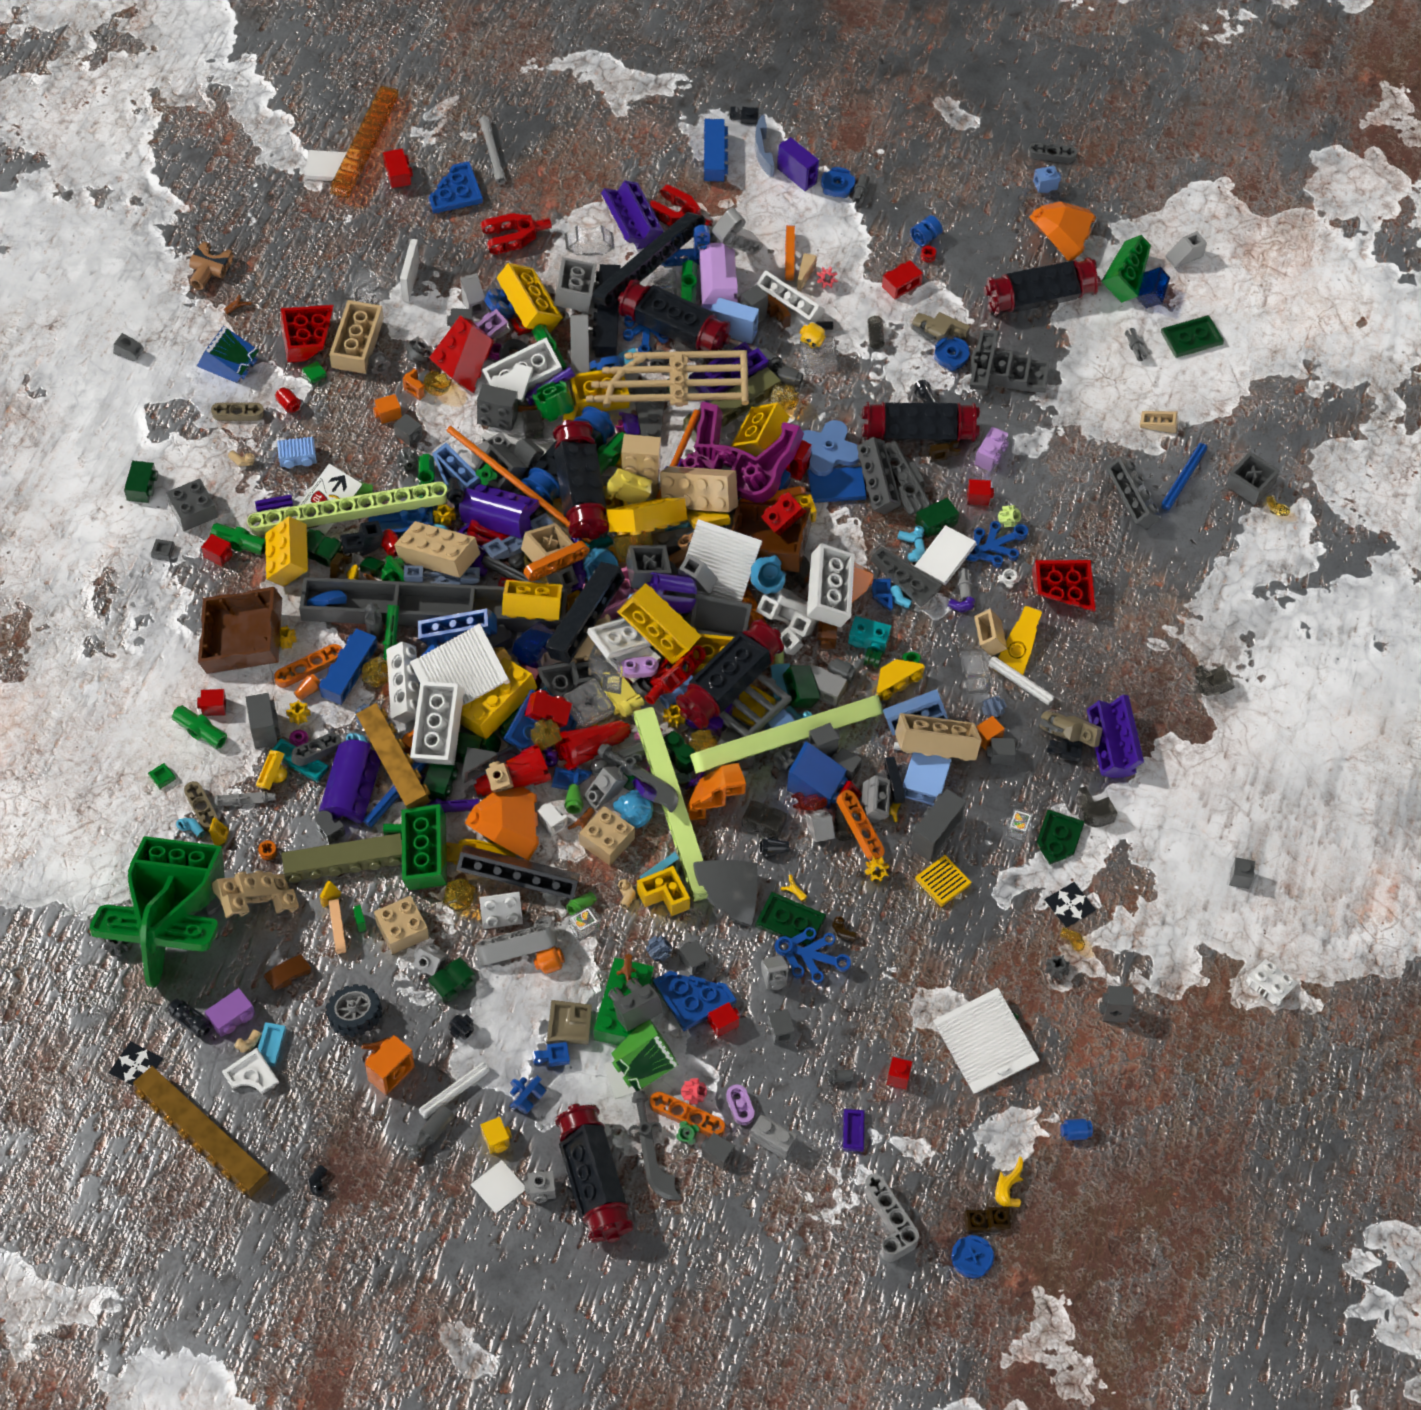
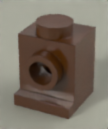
[817,621,838,650]

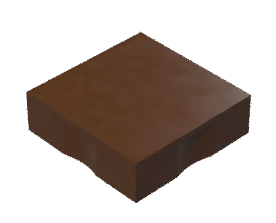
[731,502,811,572]
[198,587,283,674]

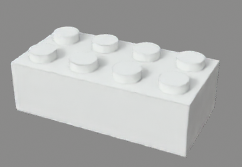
[482,338,563,392]
[807,543,855,627]
[410,681,464,765]

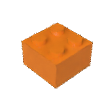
[365,1035,415,1095]

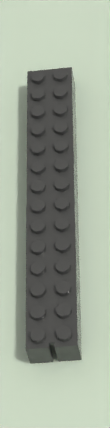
[299,577,568,633]

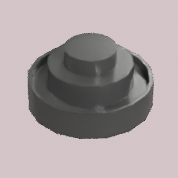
[406,340,431,362]
[633,678,653,701]

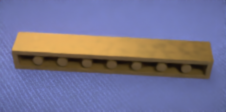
[133,1066,270,1197]

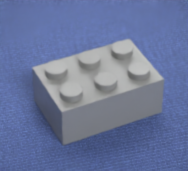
[554,257,597,313]

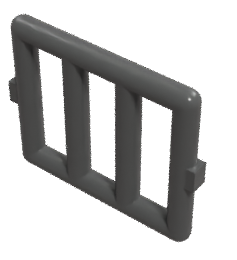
[719,673,792,737]

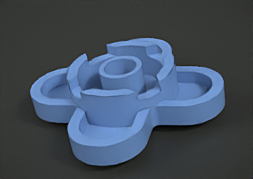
[802,420,860,476]

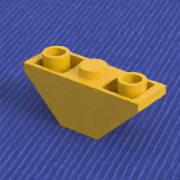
[876,659,925,701]

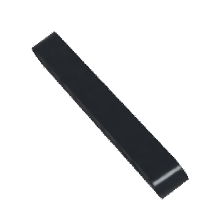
[592,212,706,307]

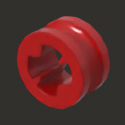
[920,246,937,263]

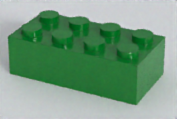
[401,804,447,891]
[594,957,654,1046]

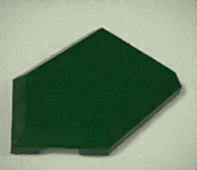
[1036,809,1085,865]

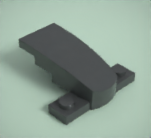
[970,330,1050,393]

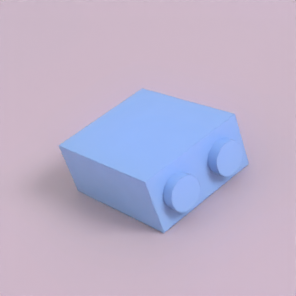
[711,298,759,344]
[903,752,952,806]

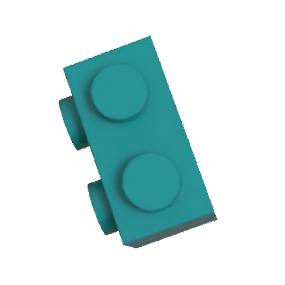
[848,616,892,654]

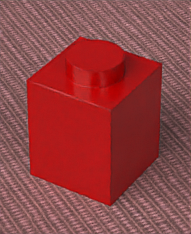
[967,479,994,506]
[201,534,233,566]
[197,689,227,716]
[707,1002,741,1038]
[886,1056,913,1090]

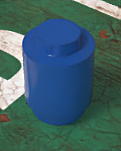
[1060,1118,1093,1141]

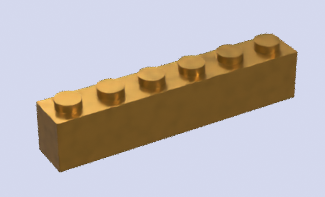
[356,703,431,809]

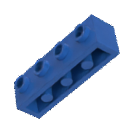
[704,119,728,181]
[418,608,497,646]
[319,628,378,705]

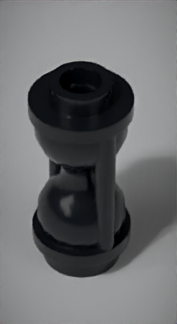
[913,380,939,403]
[167,998,211,1037]

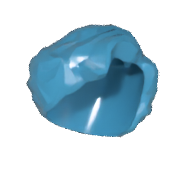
[583,547,619,581]
[750,555,786,594]
[613,790,654,828]

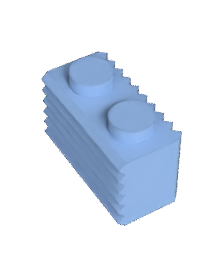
[277,437,317,468]

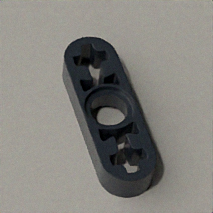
[884,756,905,804]

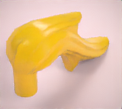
[995,1156,1023,1207]

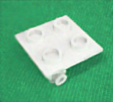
[479,892,523,929]
[1246,959,1298,1006]

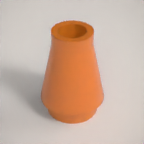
[293,674,320,701]

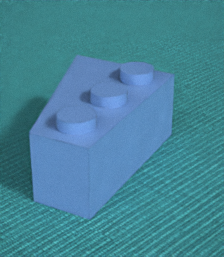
[432,443,482,509]
[883,689,948,735]

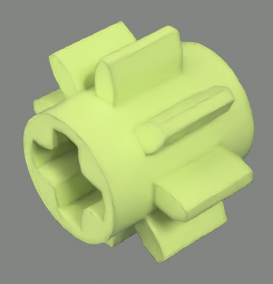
[998,505,1021,528]

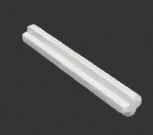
[988,656,1054,705]
[419,1062,490,1118]

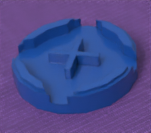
[951,1235,994,1278]

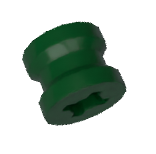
[863,647,883,669]

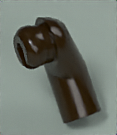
[832,916,857,942]

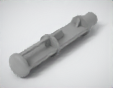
[214,791,276,807]

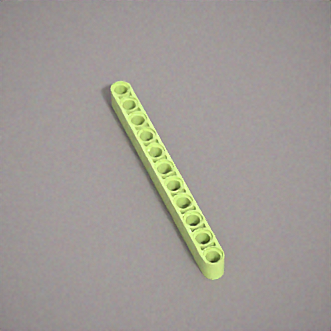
[247,482,448,536]
[690,695,884,774]
[633,707,708,902]

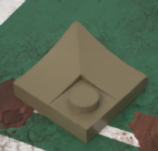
[546,1000,592,1045]

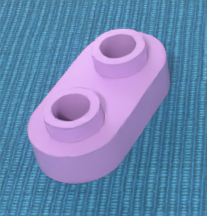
[620,657,659,678]
[726,1085,754,1125]

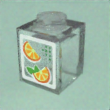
[1006,808,1033,843]
[568,906,601,942]

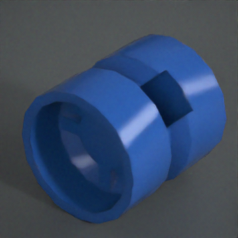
[910,215,943,247]

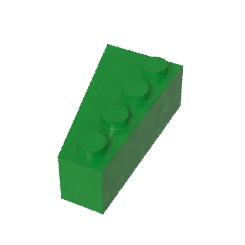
[1101,235,1151,303]

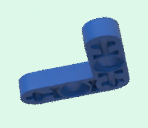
[661,225,710,267]

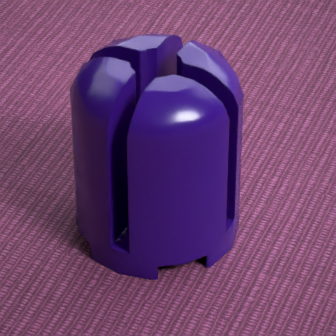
[646,572,697,614]

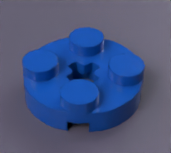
[821,167,855,198]
[484,288,516,319]
[934,337,970,371]
[589,356,625,371]

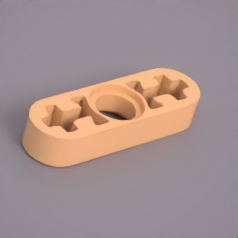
[329,899,347,954]

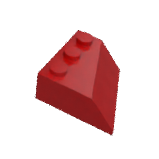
[280,305,334,363]
[429,315,494,393]
[1032,560,1096,612]

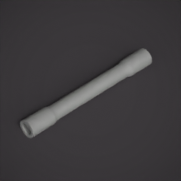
[479,116,506,185]

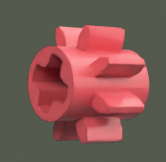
[817,266,838,288]
[681,1078,707,1105]

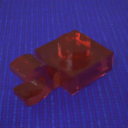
[791,792,827,811]

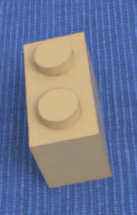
[974,609,1007,656]

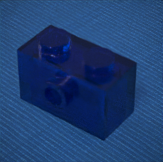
[1136,267,1171,309]
[512,621,554,666]

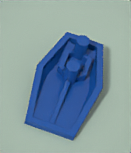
[368,506,434,534]

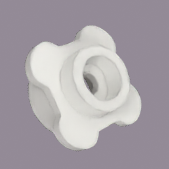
[998,569,1020,588]

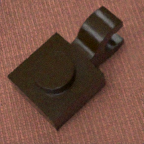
[928,441,961,462]
[330,551,353,579]

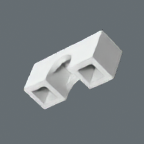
[756,593,818,637]

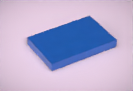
[808,467,866,503]

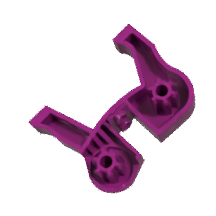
[680,401,804,503]

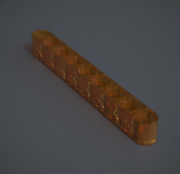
[330,85,398,199]

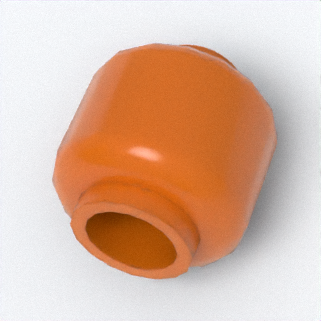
[533,946,565,974]

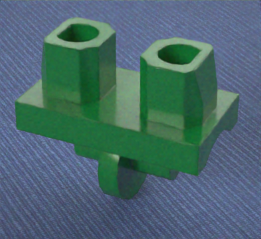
[381,555,407,582]

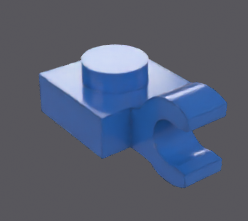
[533,1042,570,1067]

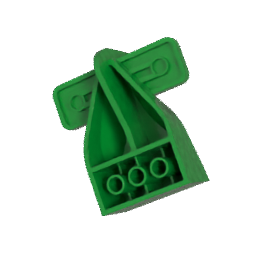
[89,836,225,988]

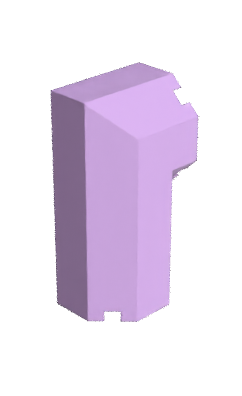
[699,243,738,311]

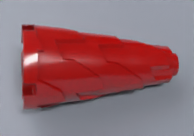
[554,721,631,770]
[473,744,552,796]

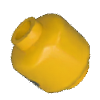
[799,322,826,349]

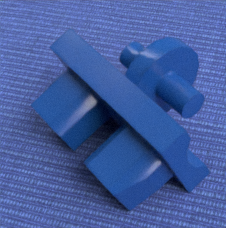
[509,1075,547,1114]

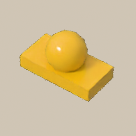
[256,750,288,790]

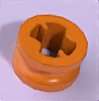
[258,840,277,861]

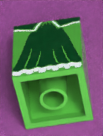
[611,1020,679,1091]

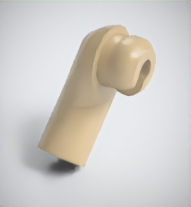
[228,450,255,466]
[618,879,636,909]
[234,1030,262,1053]

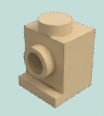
[485,761,514,792]

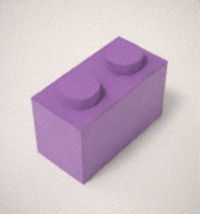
[204,988,255,1037]

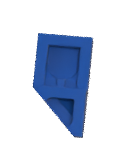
[872,579,893,610]
[306,590,347,607]
[551,767,592,790]

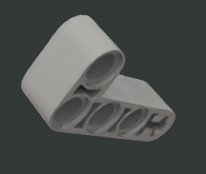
[712,208,763,254]
[570,315,589,374]
[475,916,558,965]
[864,1174,919,1262]

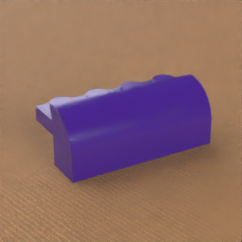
[601,180,664,249]
[688,342,769,403]
[459,484,540,538]
[1086,694,1144,778]
[319,740,381,824]

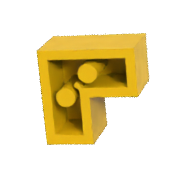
[637,866,690,916]

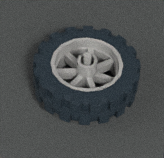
[326,984,383,1037]

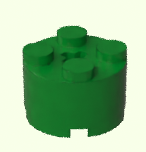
[533,381,574,422]

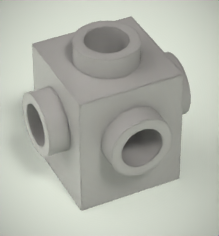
[413,944,449,976]
[524,1170,556,1203]

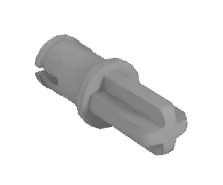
[957,568,972,602]

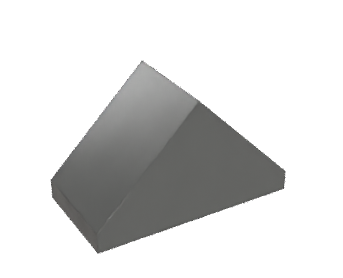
[462,747,497,783]

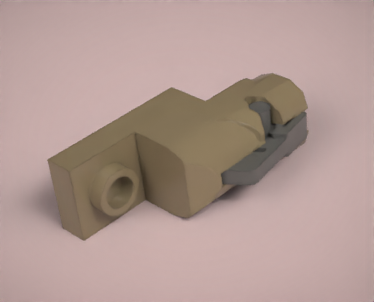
[911,312,970,341]
[1039,711,1103,747]

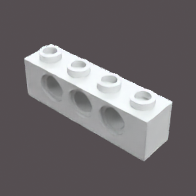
[757,270,826,323]
[386,641,419,723]

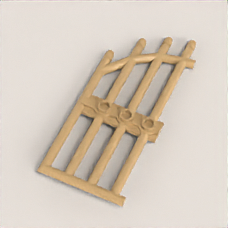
[586,350,749,408]

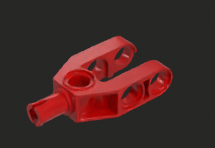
[649,184,713,227]
[480,213,552,255]
[644,645,706,705]

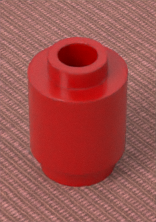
[275,387,301,413]
[381,529,399,557]

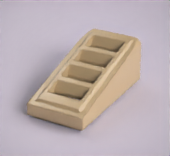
[797,253,817,291]
[1140,411,1179,433]

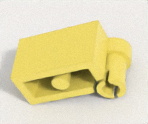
[604,468,652,504]
[601,673,645,720]

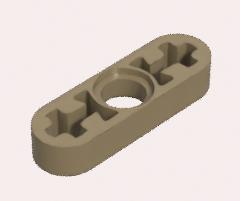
[211,403,264,421]
[184,781,218,832]

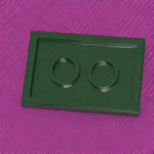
[1161,315,1224,358]
[755,892,826,947]

